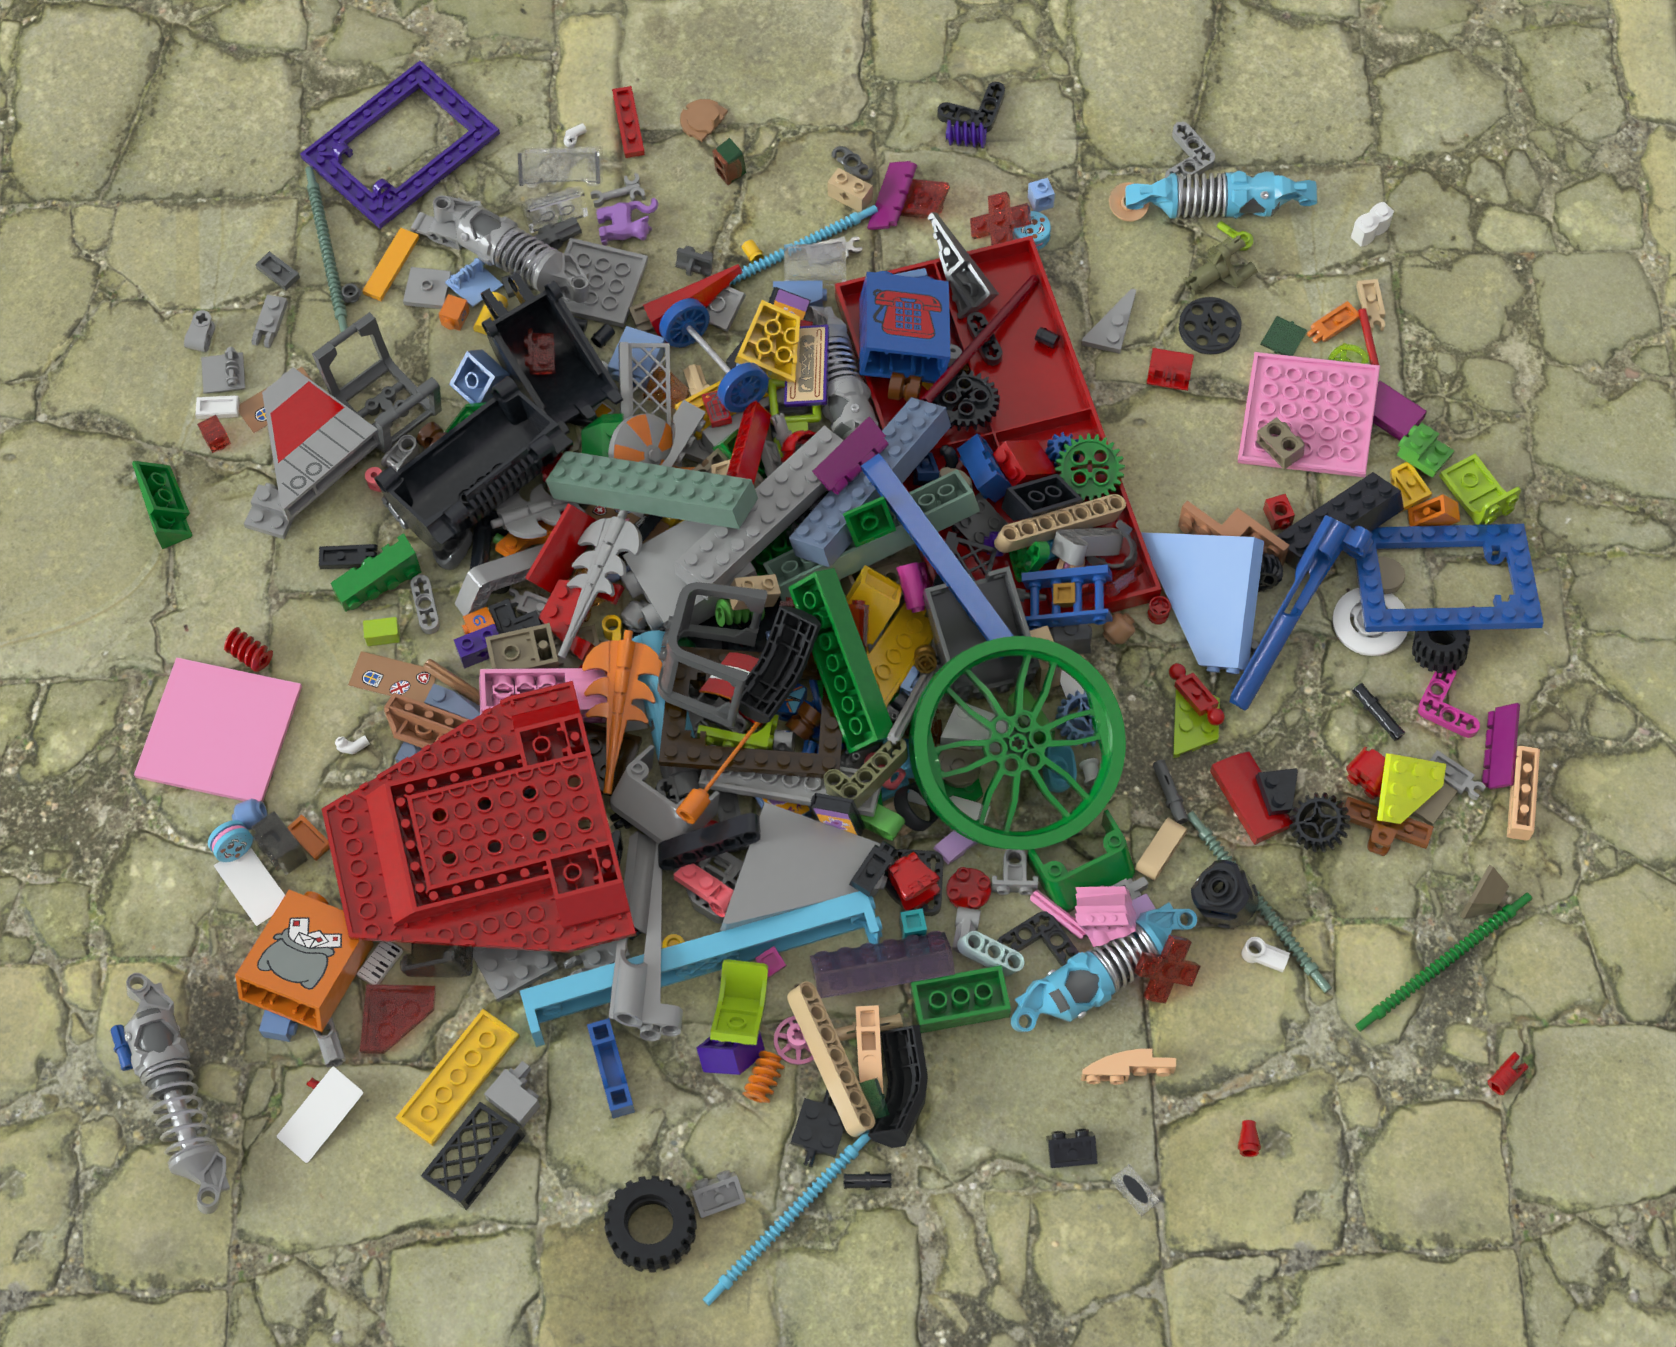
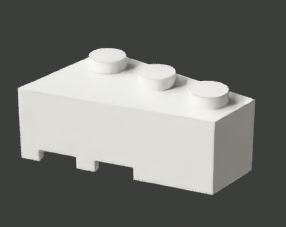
[940,703,1019,752]

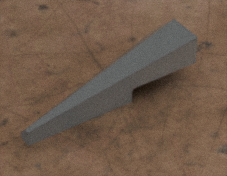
[928,212,999,319]

